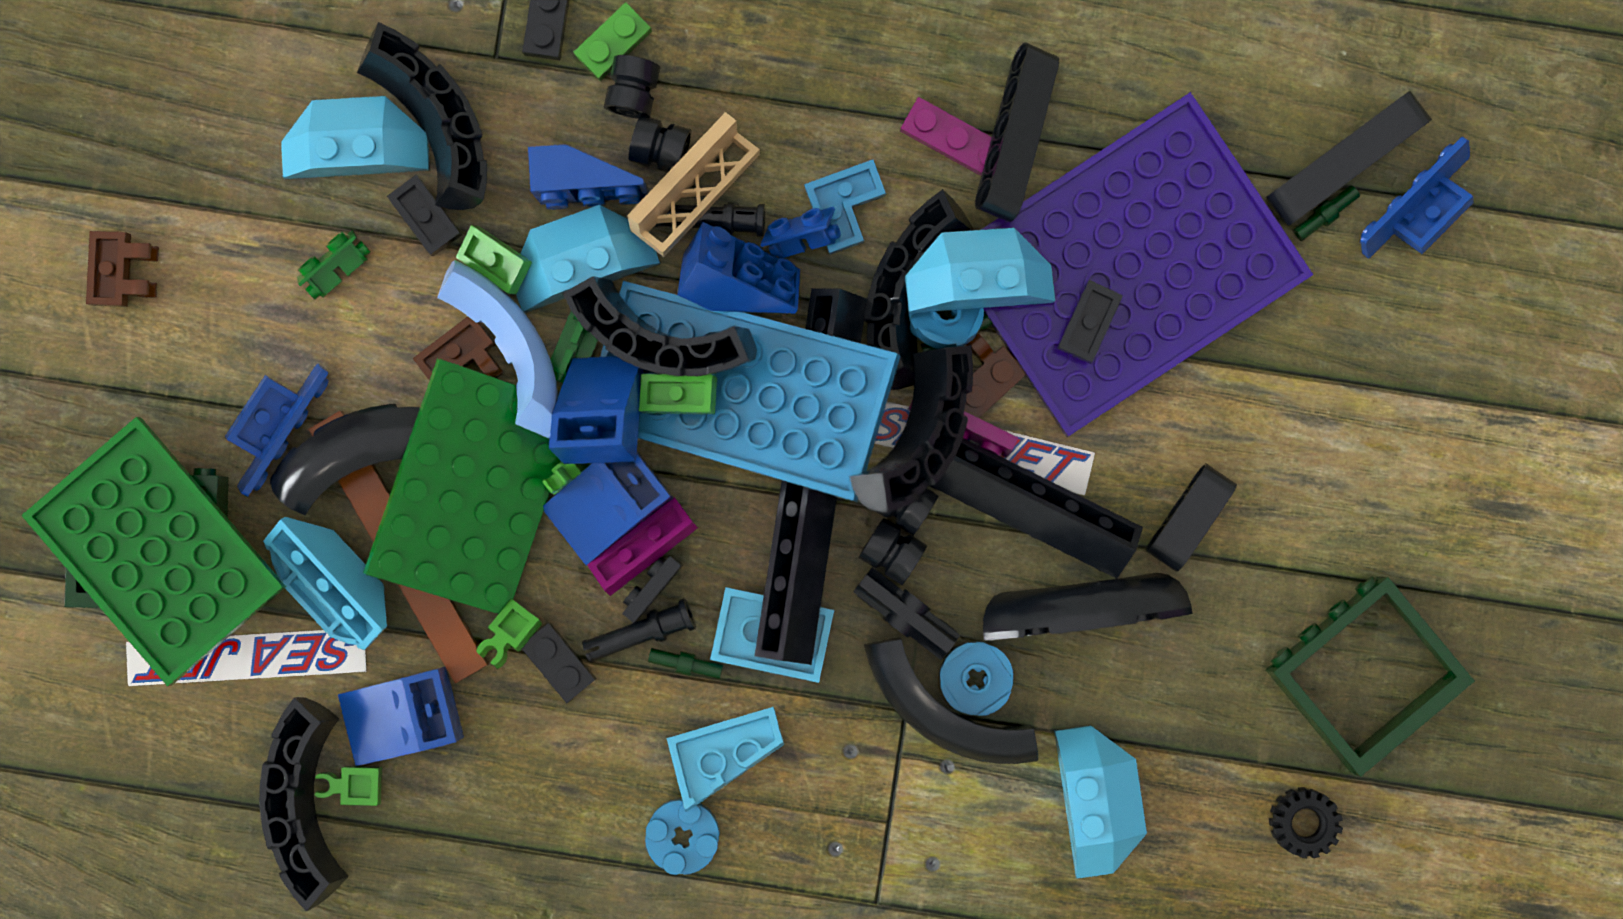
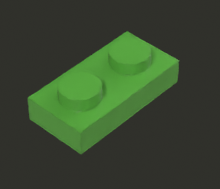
[573,2,652,81]
[456,225,532,294]
[639,374,717,415]

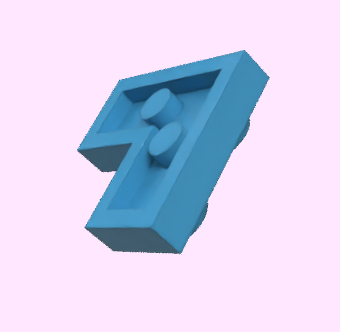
[804,159,886,255]

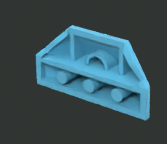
[281,96,430,179]
[516,205,661,313]
[905,228,1055,313]
[263,517,387,650]
[1054,725,1147,879]

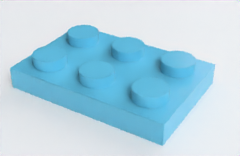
[710,587,834,683]

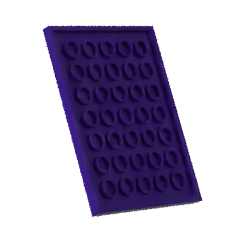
[981,92,1314,437]

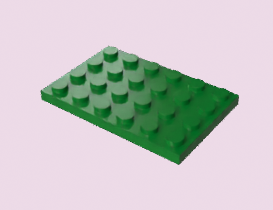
[364,358,561,614]
[21,417,286,687]

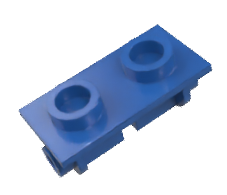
[760,206,841,258]

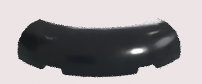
[357,22,487,210]
[864,189,974,390]
[562,276,757,376]
[849,345,973,512]
[270,404,420,515]
[983,573,1193,641]
[864,637,1038,764]
[259,697,349,912]

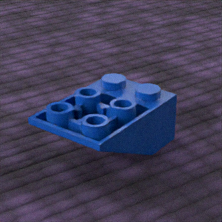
[528,144,649,210]
[677,222,800,314]
[549,356,643,464]
[543,451,673,566]
[338,666,464,766]

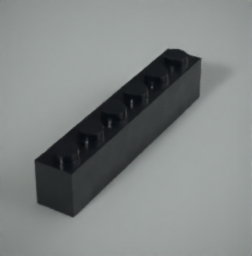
[930,438,1143,579]

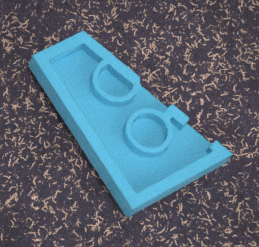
[666,707,784,812]

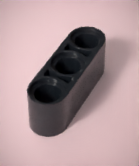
[1146,463,1237,572]

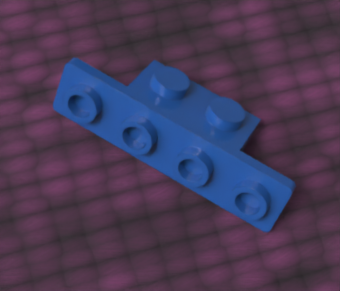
[1360,136,1474,259]
[225,364,329,497]

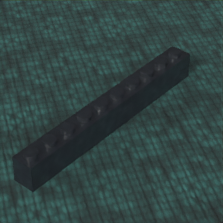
[755,288,867,665]

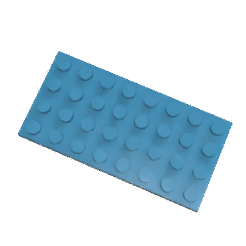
[600,281,900,502]

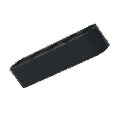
[975,42,1059,222]
[1266,91,1432,226]

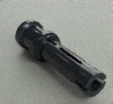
[654,202,765,237]
[582,598,696,663]

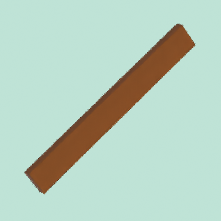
[308,411,489,684]

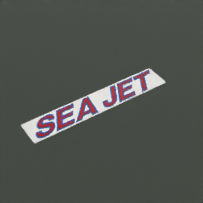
[875,401,1095,495]
[126,630,366,686]

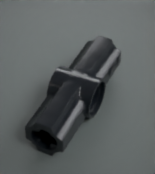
[853,567,960,660]

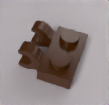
[86,231,159,307]
[412,316,504,381]
[964,334,1026,418]

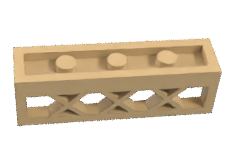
[627,112,760,257]

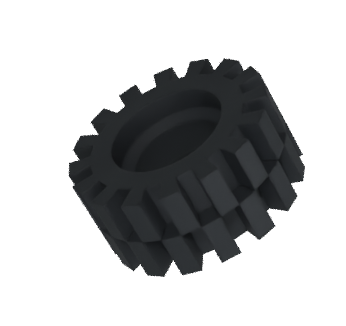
[1269,787,1343,859]

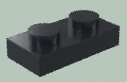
[522,0,569,61]
[387,175,462,257]
[1057,280,1123,364]
[622,556,683,623]
[522,622,596,704]

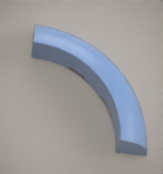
[437,260,558,438]

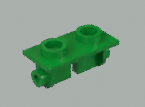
[297,230,371,300]
[550,311,598,383]

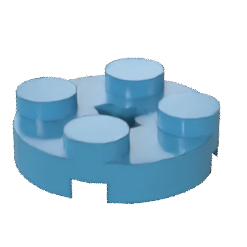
[908,308,984,349]
[939,641,1013,716]
[645,798,720,875]

